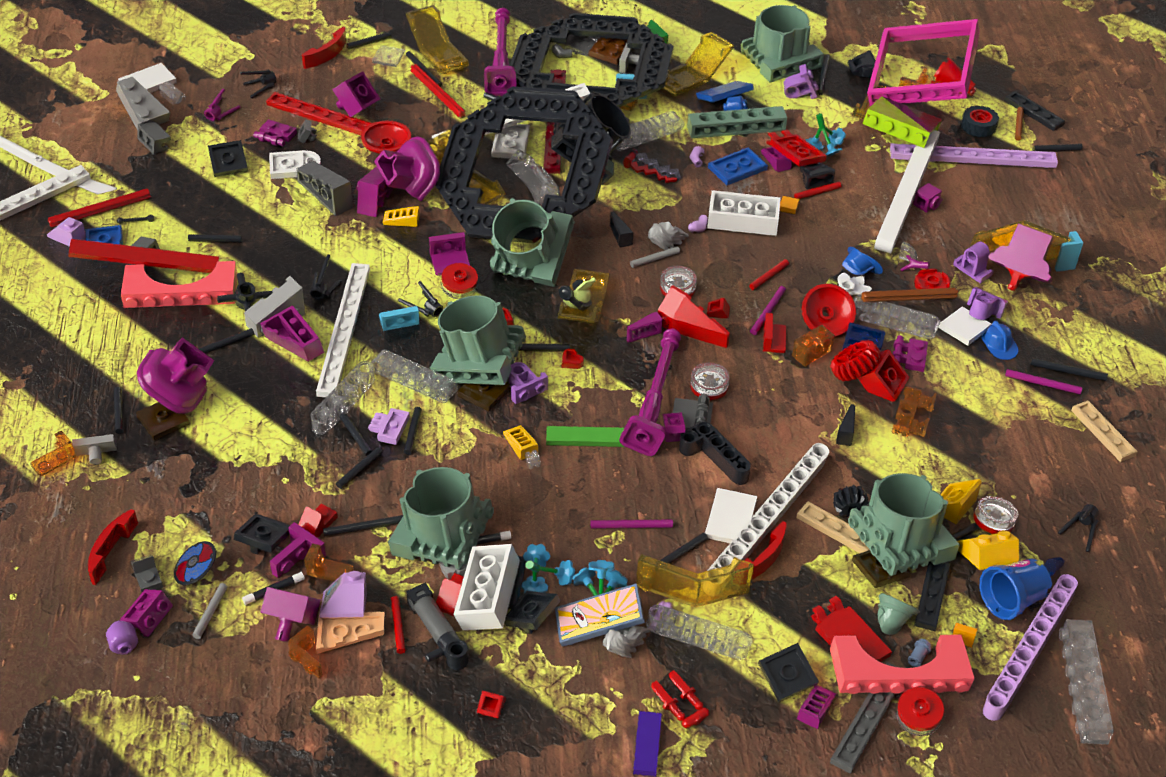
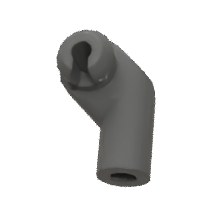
[551,44,573,58]

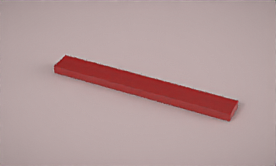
[266,92,373,136]
[69,239,219,273]

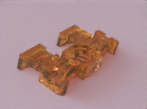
[892,387,937,437]

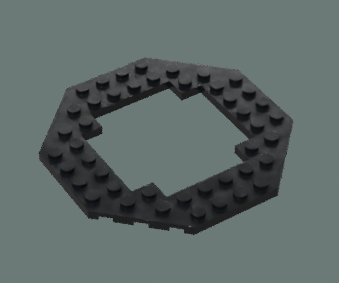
[509,13,674,107]
[435,86,613,244]

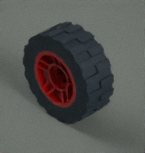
[961,105,999,137]

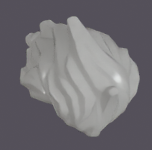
[648,222,689,250]
[603,625,650,658]

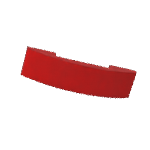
[302,26,347,69]
[88,509,138,585]
[732,521,786,585]

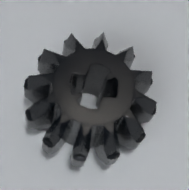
[833,484,868,517]

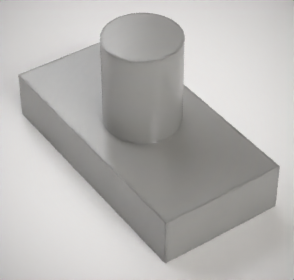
[619,43,639,73]
[72,434,117,465]

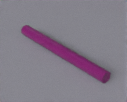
[750,286,786,335]
[1005,369,1082,395]
[590,519,673,529]

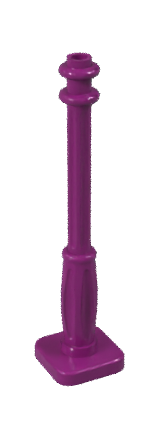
[484,8,516,96]
[619,328,681,456]

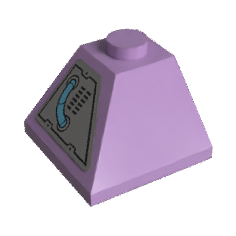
[320,571,367,618]

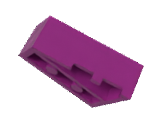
[356,166,394,217]
[260,305,324,362]

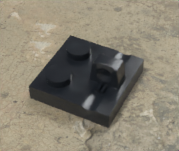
[208,140,248,177]
[234,513,290,555]
[504,591,561,634]
[758,643,819,702]

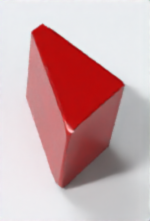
[707,298,730,319]
[476,691,506,718]

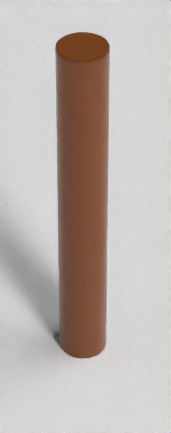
[1015,107,1023,141]

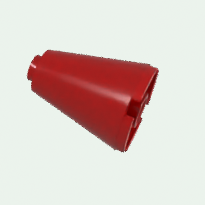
[931,58,977,98]

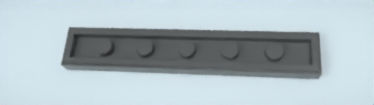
[830,662,899,774]

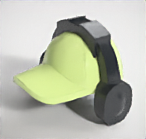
[559,278,596,311]

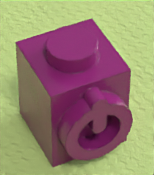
[913,183,943,213]

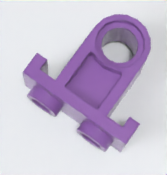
[784,64,819,99]
[953,242,993,283]
[967,287,1008,320]
[509,362,548,404]

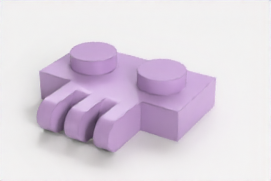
[368,408,410,445]

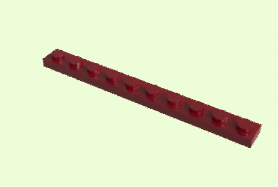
[543,69,566,174]

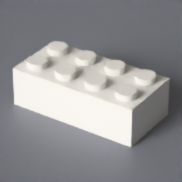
[707,190,781,236]
[454,544,520,630]

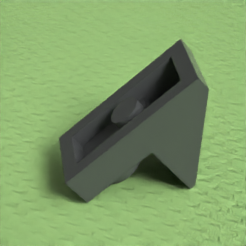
[130,554,163,593]

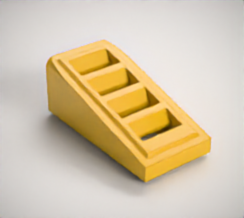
[383,206,420,227]
[503,425,538,460]

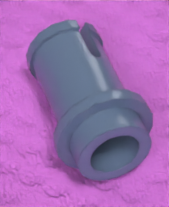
[908,639,931,667]

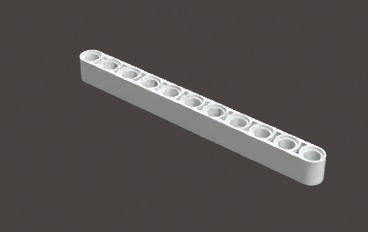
[874,130,940,254]
[702,443,829,595]

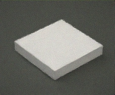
[939,307,991,345]

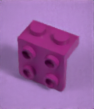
[429,232,470,276]

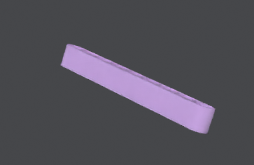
[983,574,1078,721]

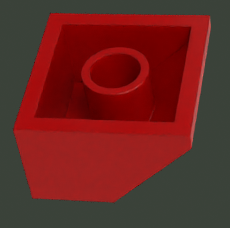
[857,349,910,402]

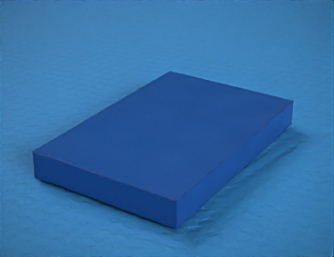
[696,81,754,102]
[708,147,768,185]

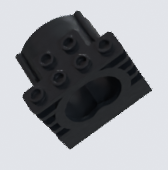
[551,92,631,185]

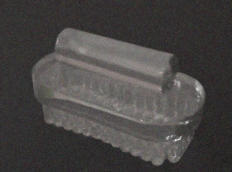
[159,81,186,105]

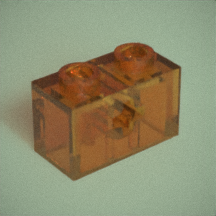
[792,325,835,366]

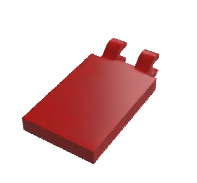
[766,130,827,166]
[811,596,892,662]

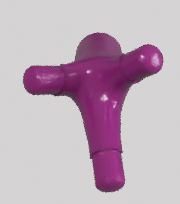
[900,255,930,272]

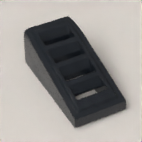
[609,212,634,248]
[836,404,855,446]

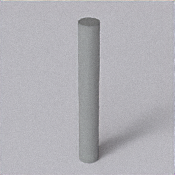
[630,246,680,268]
[192,583,228,639]

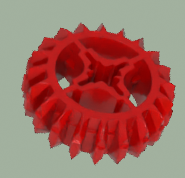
[830,340,881,381]

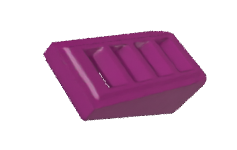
[761,147,791,172]
[627,311,662,342]
[797,685,836,729]

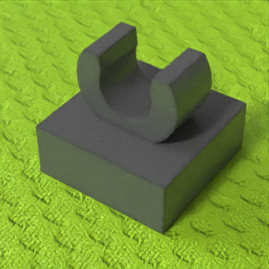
[298,119,317,143]

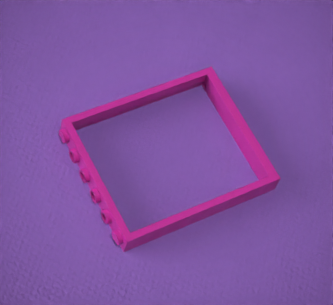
[867,19,980,106]

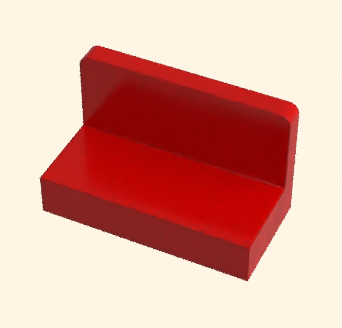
[763,313,786,353]

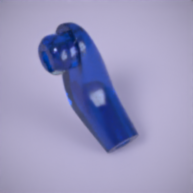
[1044,557,1064,577]

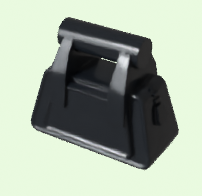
[847,50,876,78]
[800,163,835,189]

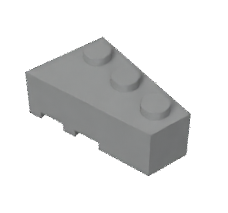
[116,76,170,130]
[244,276,305,338]

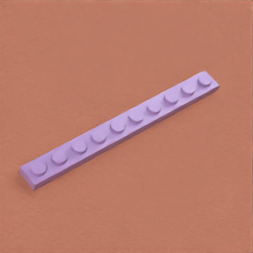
[890,143,1058,168]

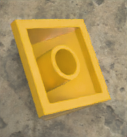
[940,479,982,524]

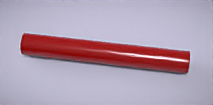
[794,182,842,199]
[749,259,789,290]
[391,596,406,654]

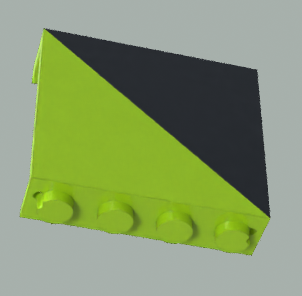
[863,96,942,148]

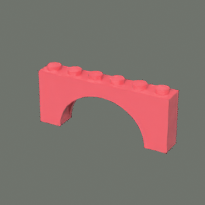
[121,261,237,308]
[830,635,975,694]

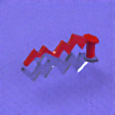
[623,148,681,183]

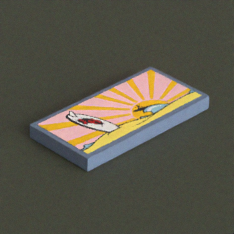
[555,584,645,647]

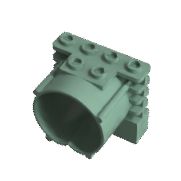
[741,5,824,83]
[490,198,575,287]
[430,295,526,385]
[388,467,494,570]
[848,473,960,576]

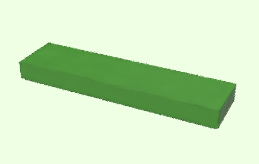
[546,426,625,447]

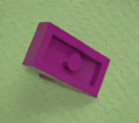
[662,412,685,442]

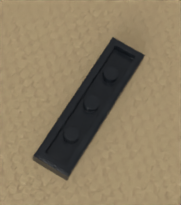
[1004,91,1065,131]
[914,561,950,631]

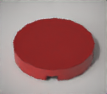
[914,268,951,289]

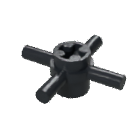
[217,273,273,311]

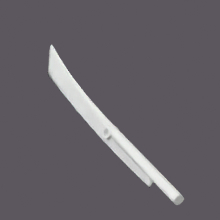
[0,136,117,195]

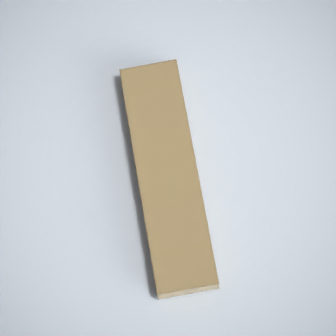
[1071,400,1138,462]
[796,501,870,553]

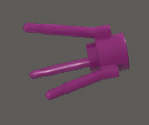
[204,88,240,121]

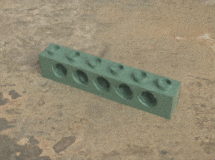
[687,106,787,139]

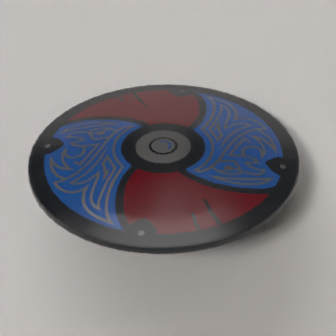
[174,541,216,585]

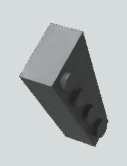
[296,161,353,216]

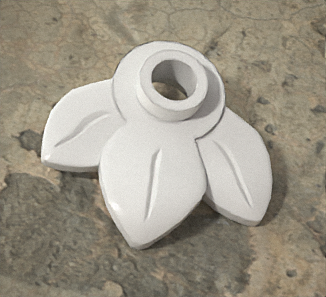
[837,273,872,296]

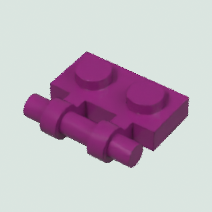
[254,119,297,146]
[892,335,928,372]

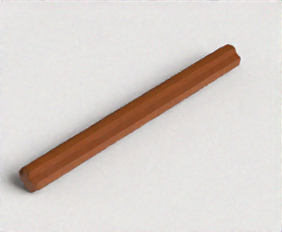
[861,288,958,302]

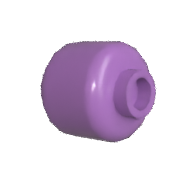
[106,621,138,654]

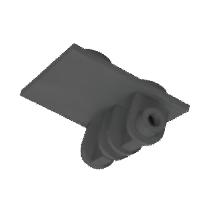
[673,393,713,429]

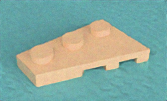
[316,612,385,654]

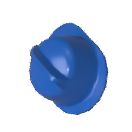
[842,247,883,275]
[981,321,1018,360]

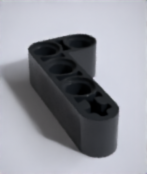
[679,422,751,485]

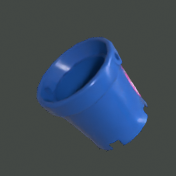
[979,559,1052,620]

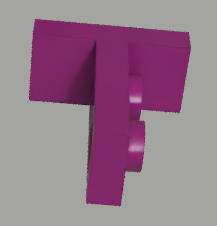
[270,522,326,578]

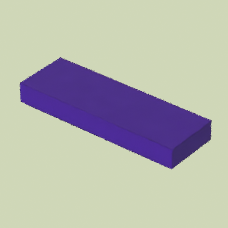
[633,711,662,777]

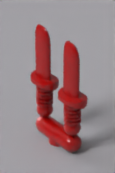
[651,670,710,729]

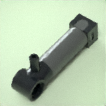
[406,582,468,670]

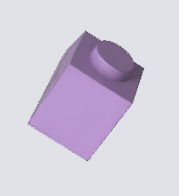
[47,217,86,247]

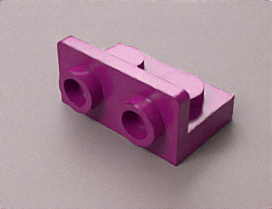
[119,589,173,637]

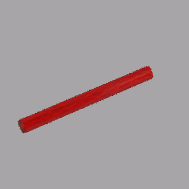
[410,64,466,118]
[48,189,151,227]

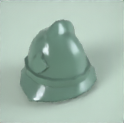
[878,593,920,635]

